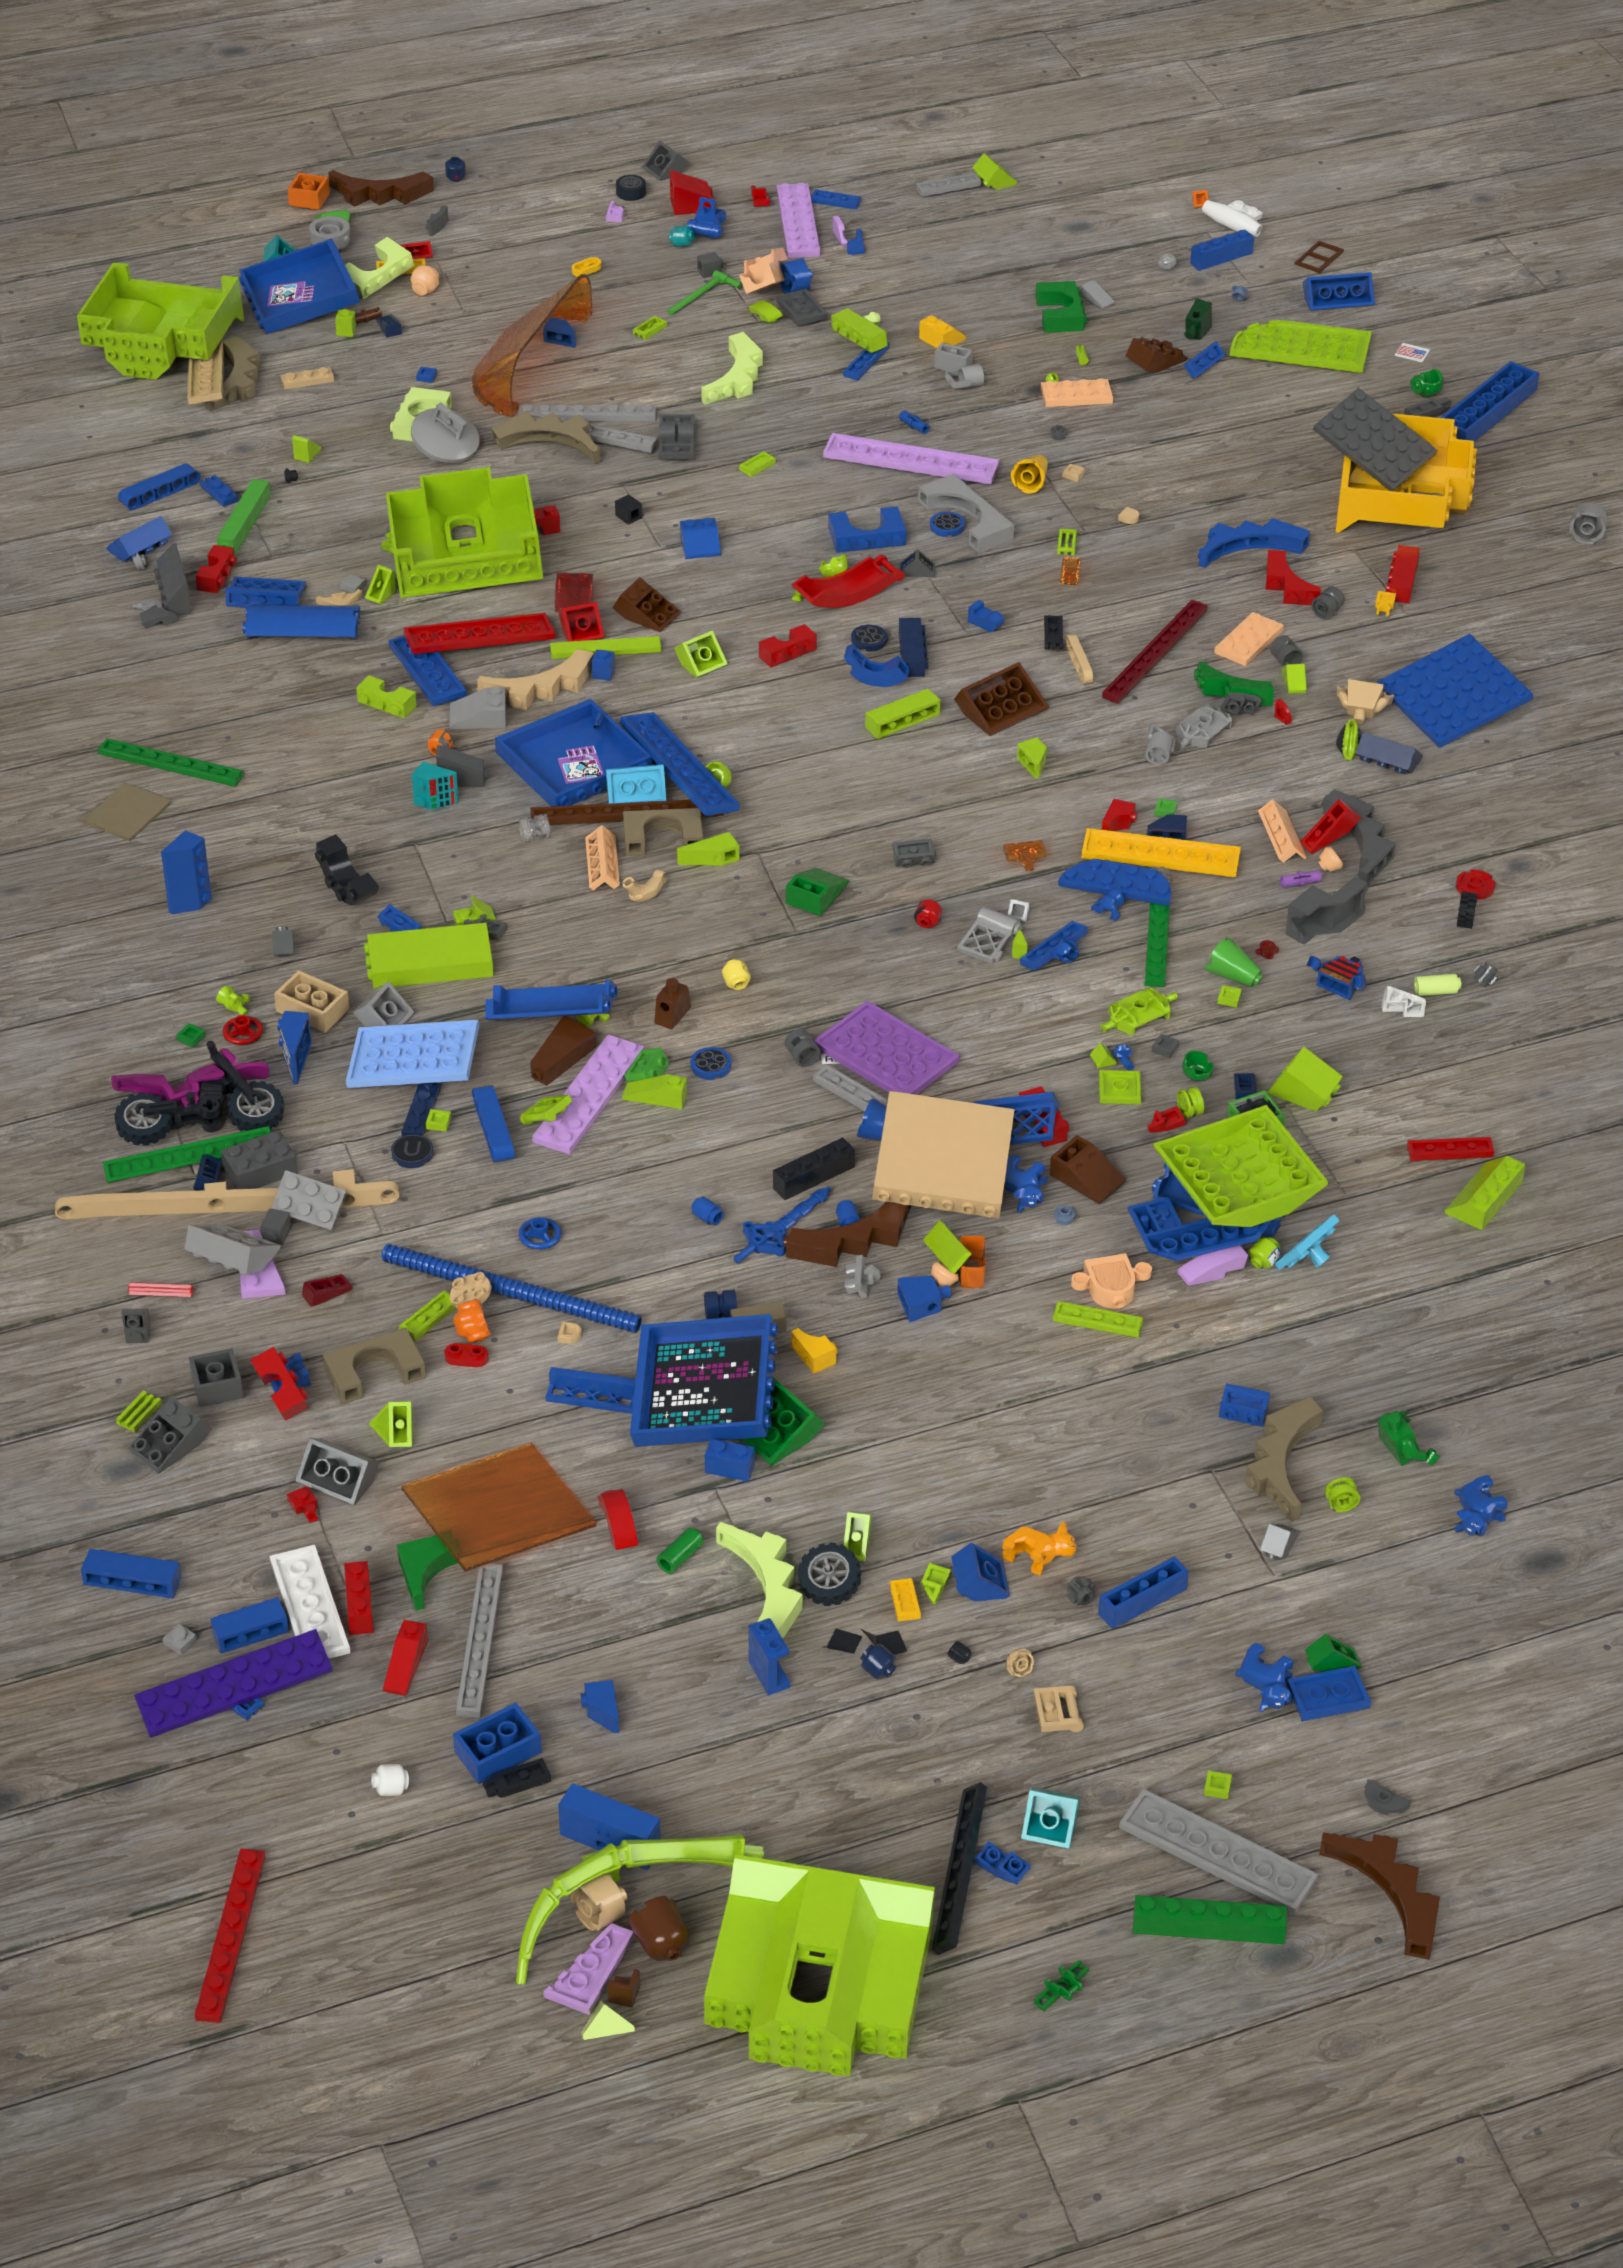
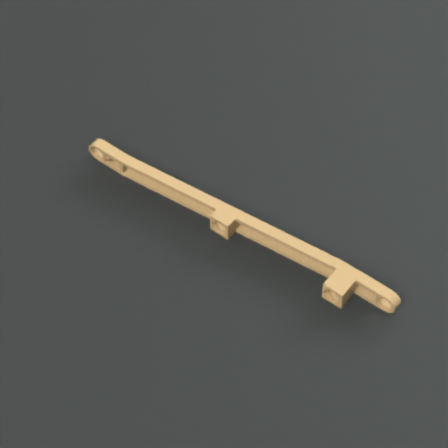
[55,1169,399,1220]

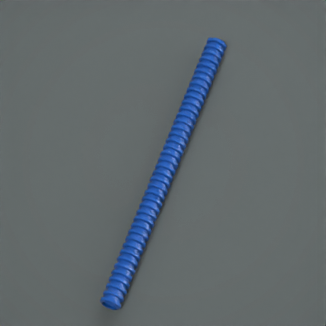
[381,1243,642,1333]

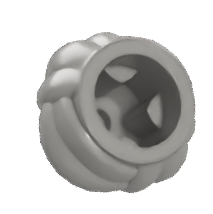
[1158,254,1176,271]

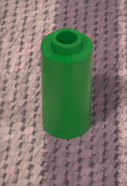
[656,1528,704,1574]

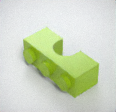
[356,675,417,719]

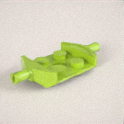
[1100,988,1178,1035]

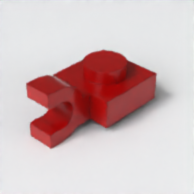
[287,1486,318,1523]

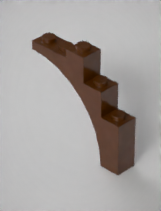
[328,170,434,206]
[1319,1832,1440,1960]

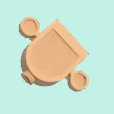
[1071,1254,1152,1309]

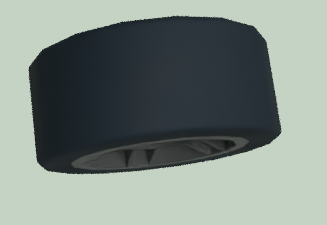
[616,175,646,201]

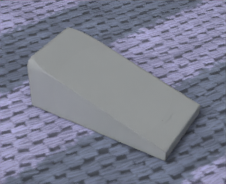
[1081,280,1115,309]

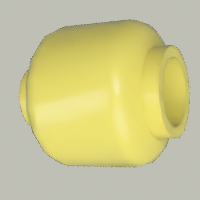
[722,959,751,990]

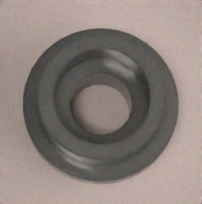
[1050,425,1067,440]

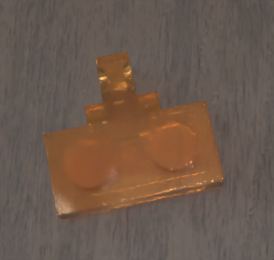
[1003,840,1046,871]

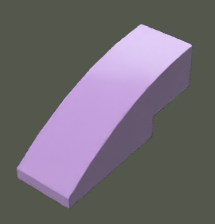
[1177,1245,1248,1286]

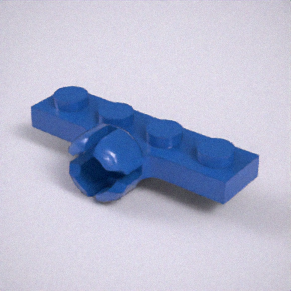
[1020,921,1088,971]

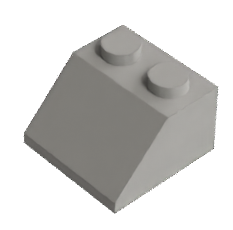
[353,981,414,1027]

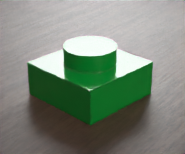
[176,1023,206,1048]

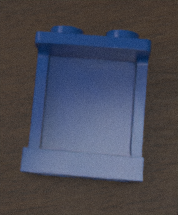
[748,1618,790,1696]

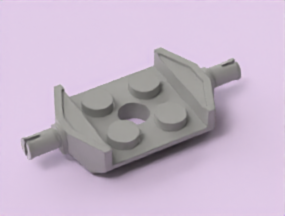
[1176,703,1232,750]

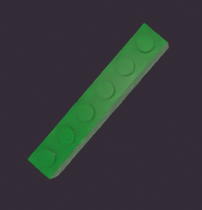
[1133,1895,1287,1945]

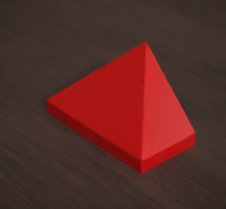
[400,241,433,259]

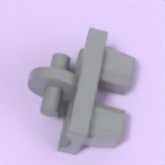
[845,1255,881,1298]

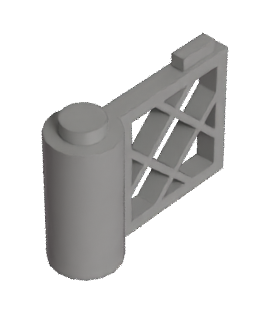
[957,907,1022,964]

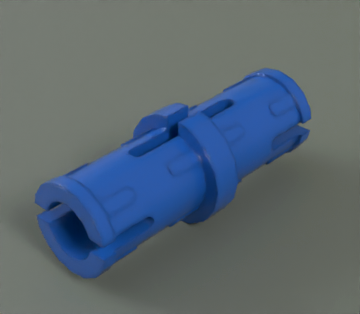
[899,410,930,434]

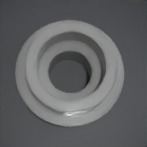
[132,553,147,570]

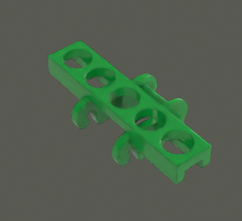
[1034,1960,1089,2011]

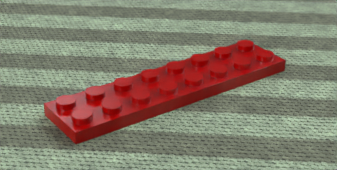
[403,613,555,654]

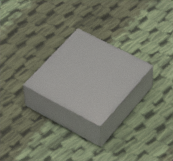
[340,574,366,593]

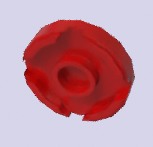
[1456,869,1496,900]

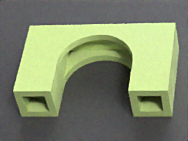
[345,237,414,299]
[390,387,452,441]

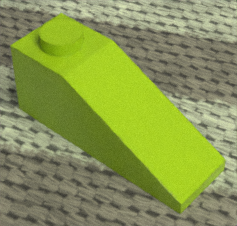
[622,1074,687,1109]

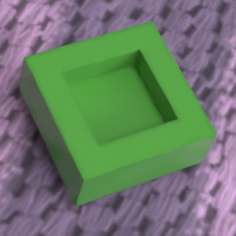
[1154,798,1178,817]

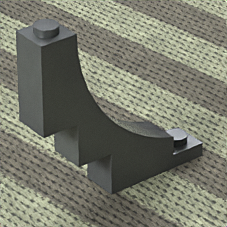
[1322,789,1396,885]

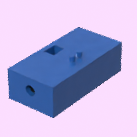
[558,1783,661,1870]

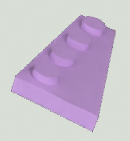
[240,1230,286,1299]
[543,1923,634,2015]

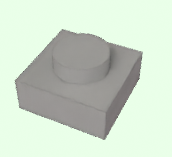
[163,1624,197,1655]

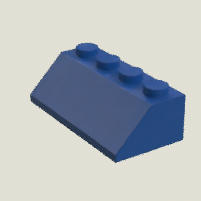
[1303,272,1375,311]
[161,830,212,914]

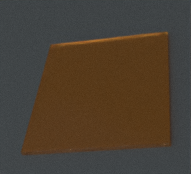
[401,1443,596,1572]

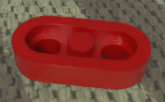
[444,1343,489,1367]

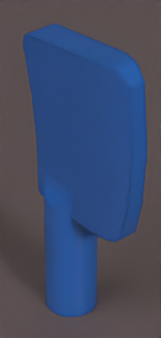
[847,229,865,255]

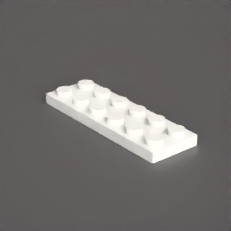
[270,1545,350,1659]

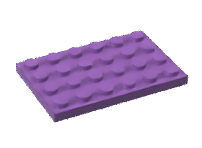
[814,1001,960,1095]

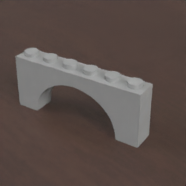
[918,474,1015,553]

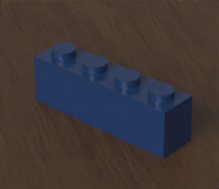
[899,618,928,677]

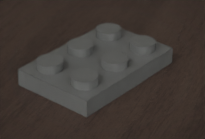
[776,289,827,326]

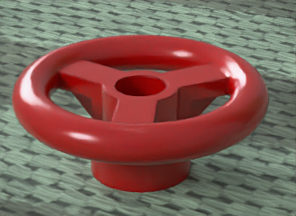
[222,1015,263,1045]

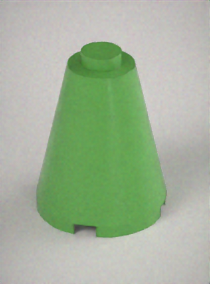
[1205,936,1263,987]

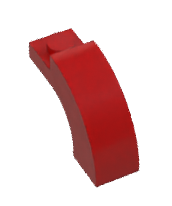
[597,1489,638,1550]

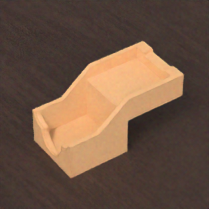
[739,247,788,294]

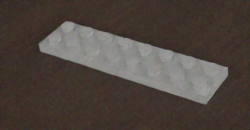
[1119,1789,1319,1915]

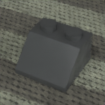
[642,141,689,181]

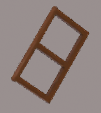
[1294,241,1344,273]

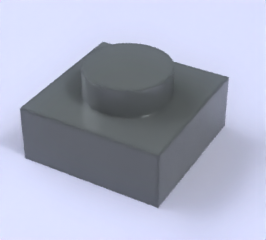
[1151,1034,1179,1058]

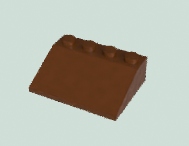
[954,662,1049,736]

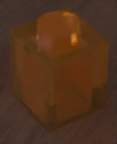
[1060,557,1081,585]

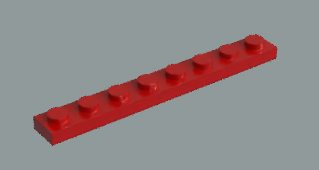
[195,1848,265,2023]

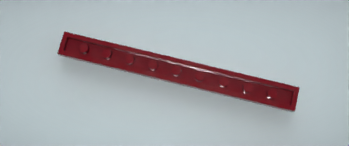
[1102,599,1208,704]

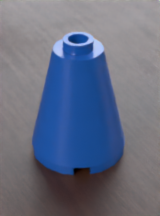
[857,1098,887,1141]

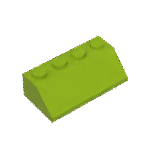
[1444,1156,1526,1231]

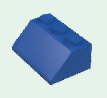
[106,516,172,561]

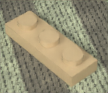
[281,367,334,390]

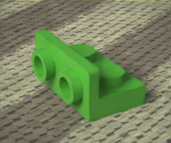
[624,1048,669,1082]

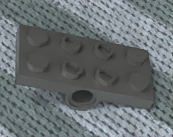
[659,414,694,460]

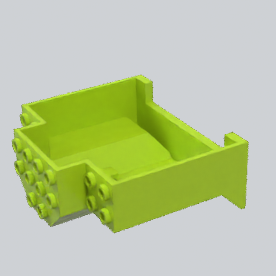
[77,262,244,380]
[386,467,543,598]
[704,1854,935,2076]

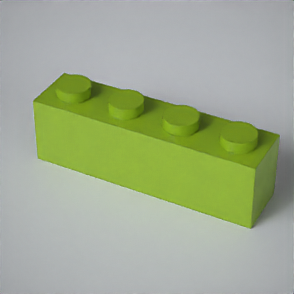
[831,308,888,353]
[865,689,940,739]

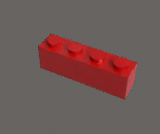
[1386,545,1420,604]

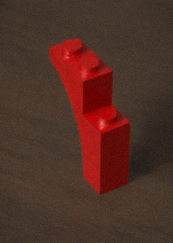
[1266,550,1321,605]

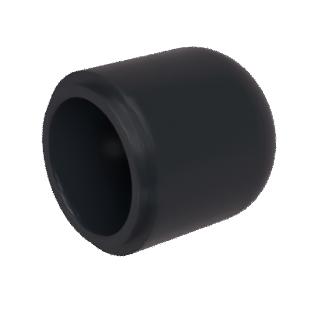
[947,1641,971,1664]

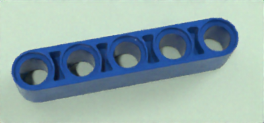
[118,463,200,510]
[472,1085,515,1163]

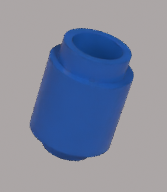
[692,1196,724,1226]
[836,1200,860,1227]

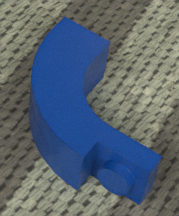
[844,644,910,687]

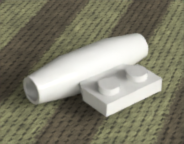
[1202,200,1263,237]

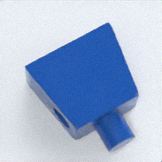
[897,1276,951,1322]

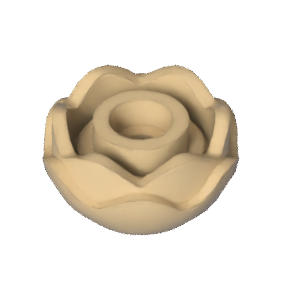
[1006,1648,1034,1677]

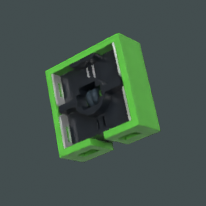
[1227,1090,1285,1126]

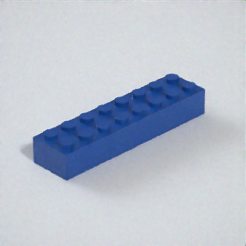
[1440,361,1540,441]

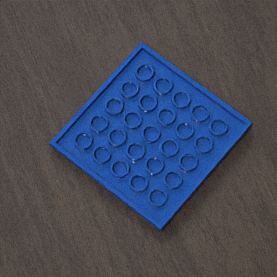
[1377,634,1533,748]

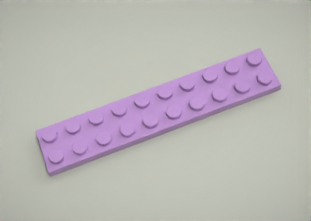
[823,433,1000,484]

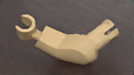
[622,870,667,902]

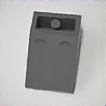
[128,1396,212,1473]

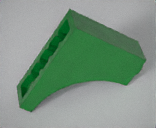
[397,1532,461,1611]

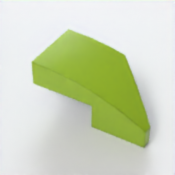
[921,1563,951,1605]

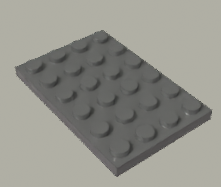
[1313,387,1438,491]

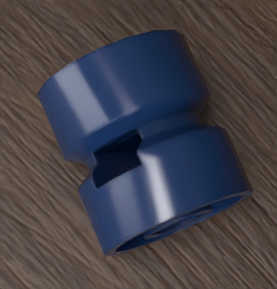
[704,1289,737,1319]

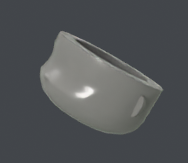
[309,216,350,251]

